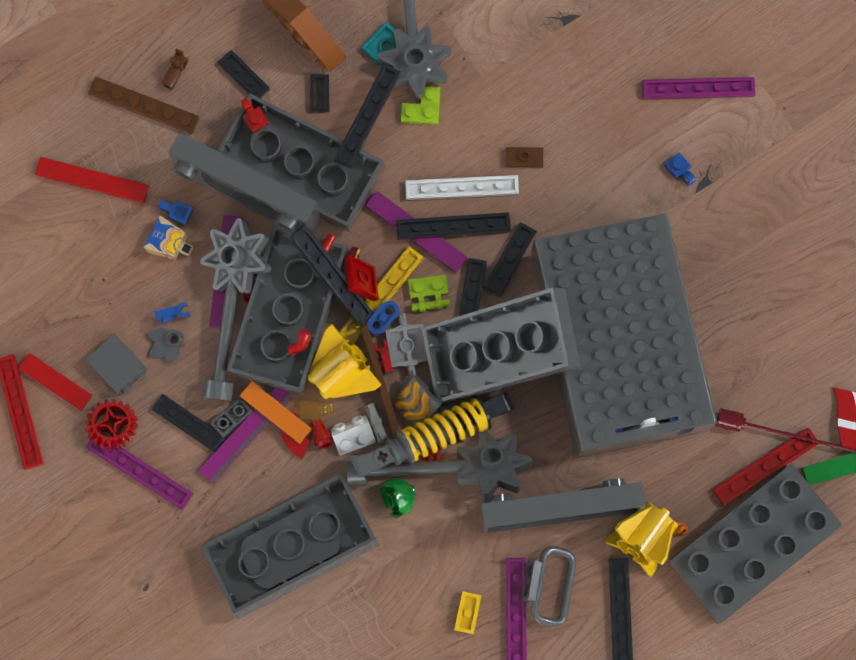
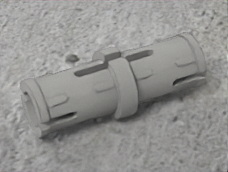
[364,403,390,443]

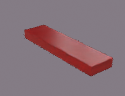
[18,353,93,411]

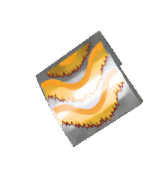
[392,374,442,428]

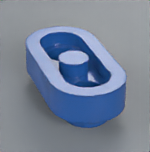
[367,301,399,335]

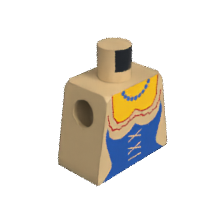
[144,216,193,260]

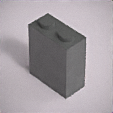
[86,333,148,395]

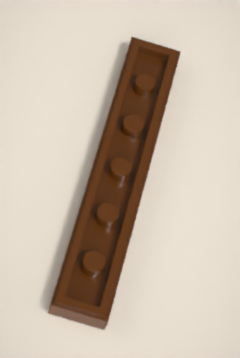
[361,326,399,438]

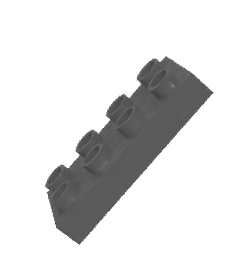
[218,93,385,232]
[227,225,348,396]
[422,287,581,403]
[668,463,842,624]

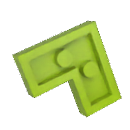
[401,86,441,125]

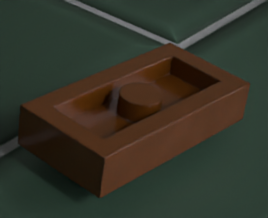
[505,147,543,168]

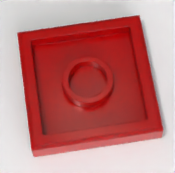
[344,254,379,302]

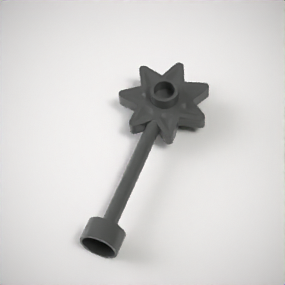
[378,0,451,99]
[200,218,271,401]
[347,430,532,501]

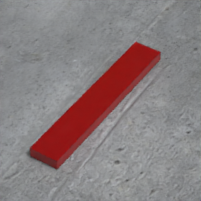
[35,156,149,204]
[0,354,44,470]
[712,428,819,507]

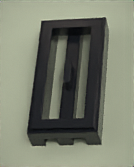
[310,74,330,112]

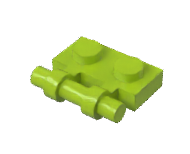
[408,274,450,312]

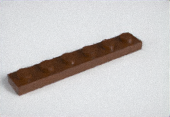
[88,76,199,134]

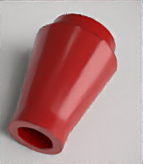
[311,419,333,449]

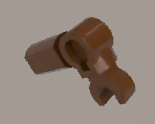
[161,48,188,90]

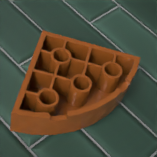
[262,0,347,72]

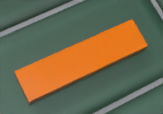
[240,381,312,444]

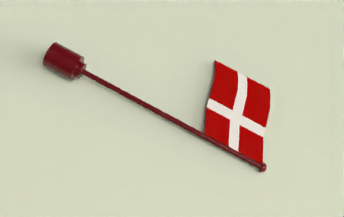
[716,387,856,453]

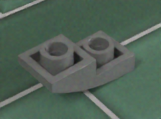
[211,397,253,437]

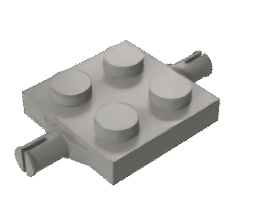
[385,313,428,378]

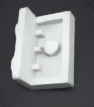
[330,416,376,456]

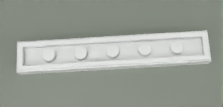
[405,175,519,200]

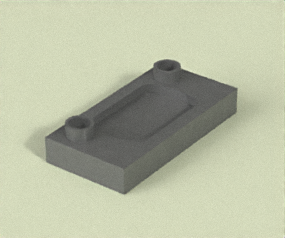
[168,132,321,235]
[201,473,379,620]
[479,478,645,534]

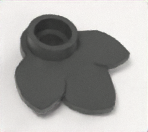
[148,328,184,363]

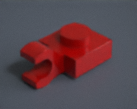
[240,97,269,134]
[373,340,393,375]

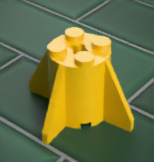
[307,324,382,399]
[604,502,678,577]

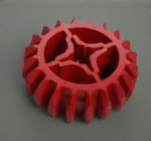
[85,398,138,451]

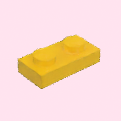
[454,591,482,634]

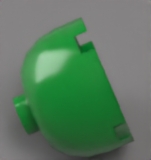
[380,478,416,519]

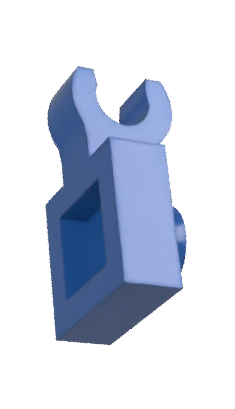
[664,152,696,186]
[158,200,194,226]
[154,302,191,323]

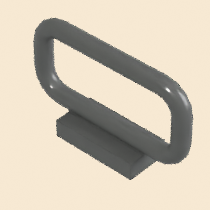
[521,546,576,627]

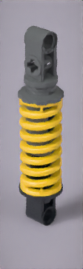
[351,391,514,478]

